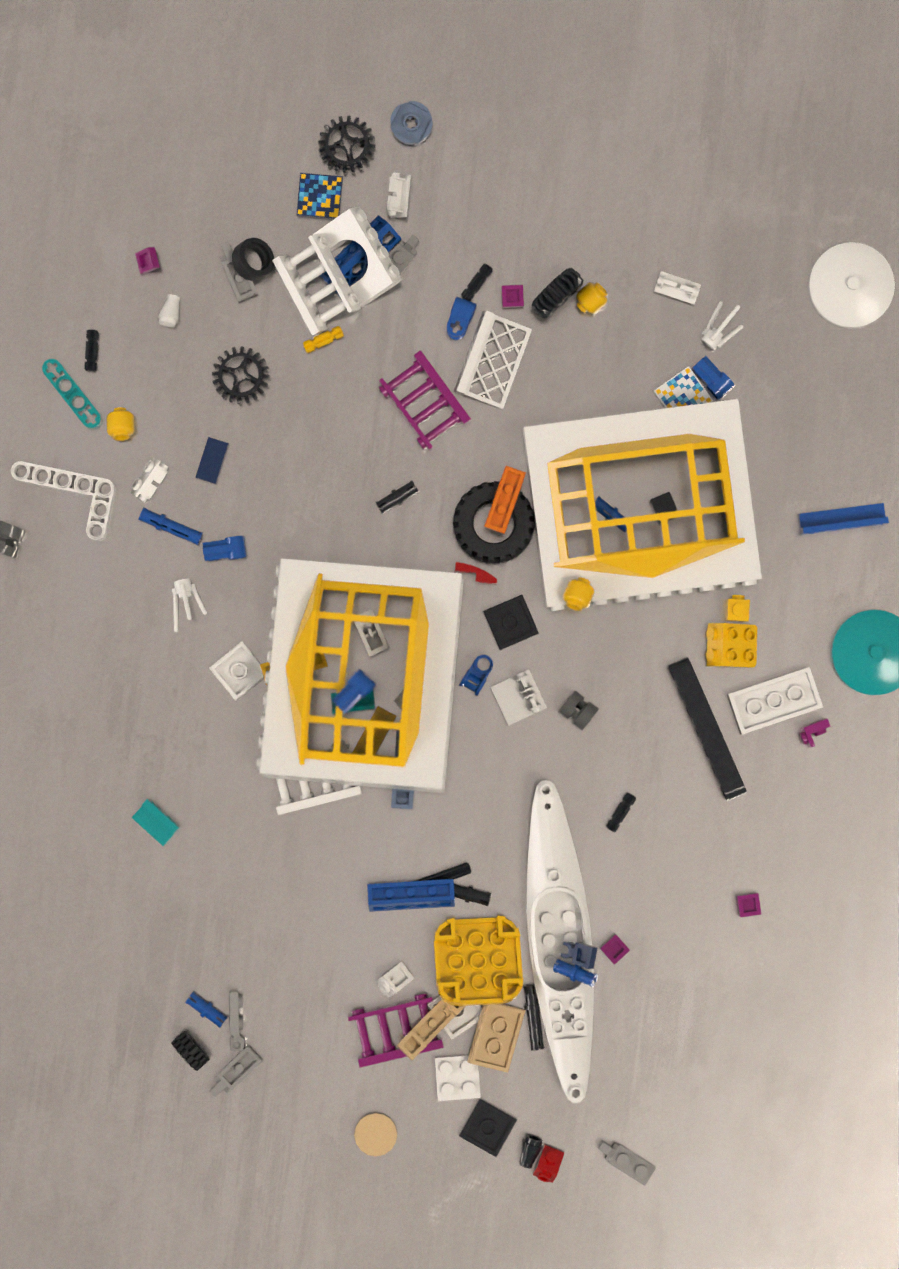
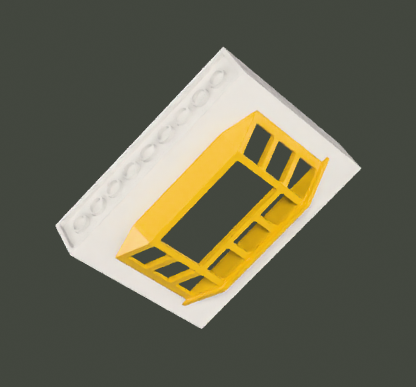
[523,399,762,611]
[256,559,464,793]

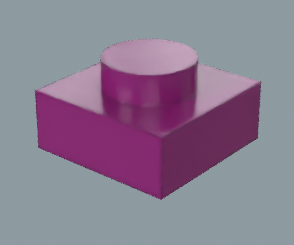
[135,247,160,274]
[502,285,524,308]
[737,893,762,917]
[600,934,630,965]

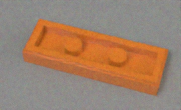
[484,466,526,534]

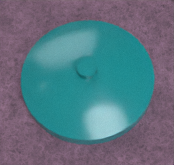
[831,610,899,695]

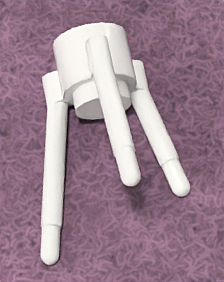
[701,301,743,350]
[172,578,207,632]

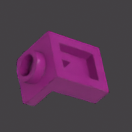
[800,718,831,748]

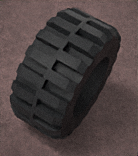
[453,481,535,564]

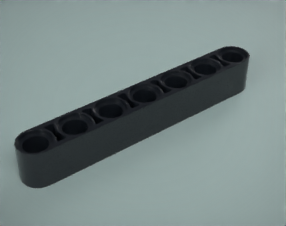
[668,657,747,801]

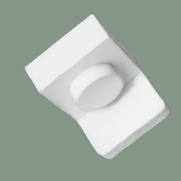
[376,961,415,997]

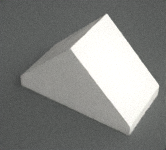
[354,609,389,657]

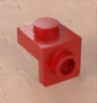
[533,1145,564,1183]

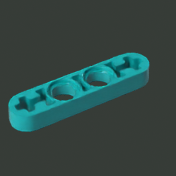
[42,359,102,429]

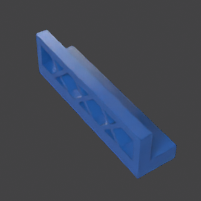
[319,215,402,298]
[798,503,889,535]
[367,879,455,912]

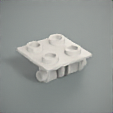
[490,669,547,726]

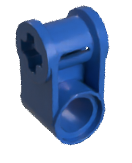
[447,297,477,340]
[459,654,493,696]

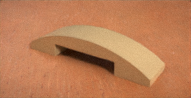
[396,999,466,1061]

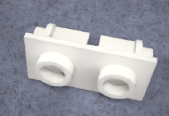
[386,173,411,218]
[654,271,701,305]
[131,458,168,502]

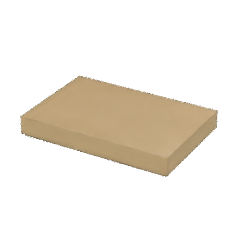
[467,1004,526,1073]

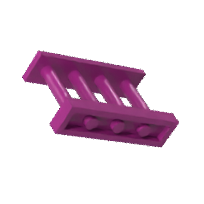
[378,350,471,451]
[348,993,444,1068]

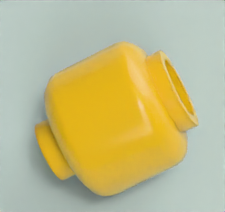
[576,282,608,314]
[106,407,135,441]
[563,577,595,611]

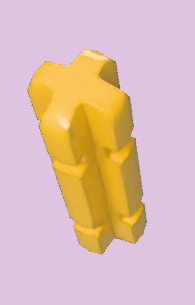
[303,326,344,353]

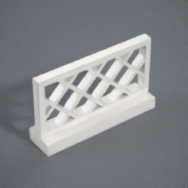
[453,310,532,409]

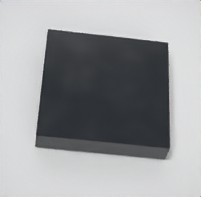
[483,595,539,650]
[459,1098,517,1157]

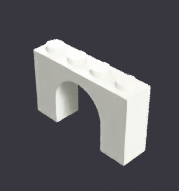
[313,206,402,307]

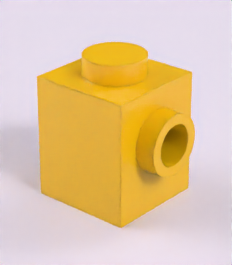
[725,595,750,622]

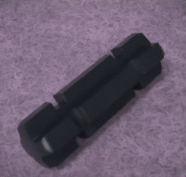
[461,263,493,301]
[84,329,99,372]
[606,793,636,832]

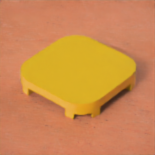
[433,916,524,1006]

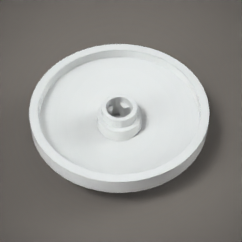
[809,242,895,328]

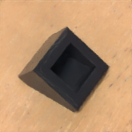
[650,492,678,524]

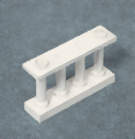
[272,234,361,335]
[276,741,362,815]

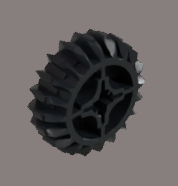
[318,116,376,174]
[532,268,584,319]
[212,346,270,405]

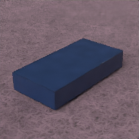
[195,437,229,484]

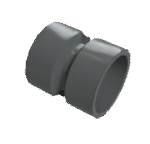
[0,520,25,558]
[559,690,599,730]

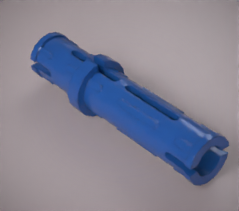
[138,508,203,545]

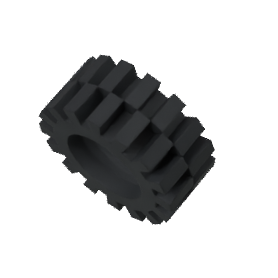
[171,1031,210,1071]

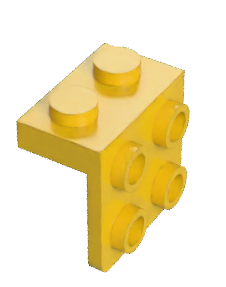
[706,623,757,668]

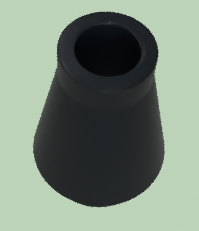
[520,1135,543,1169]

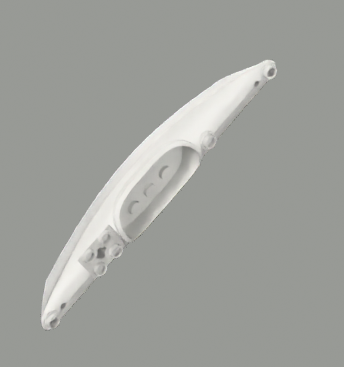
[527,780,594,1103]

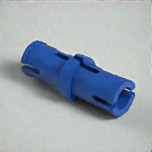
[595,496,627,533]
[553,959,598,987]
[185,992,227,1028]

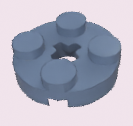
[390,101,433,145]

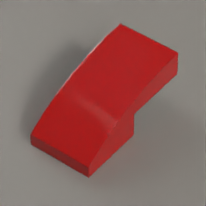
[455,562,497,585]

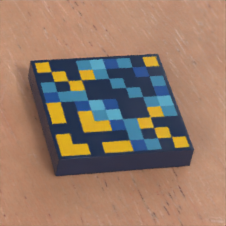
[297,173,343,219]

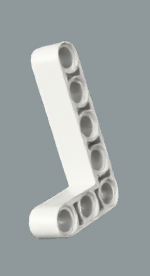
[11,461,116,541]

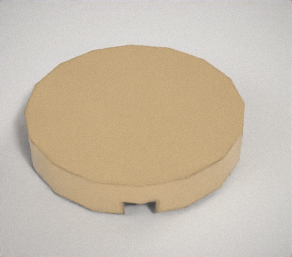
[354,1112,397,1157]

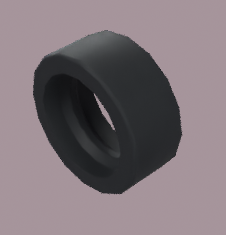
[232,237,274,281]

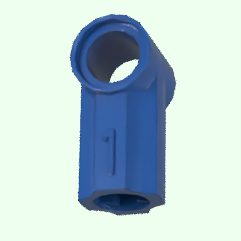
[692,356,735,400]
[202,536,247,561]
[332,669,376,714]

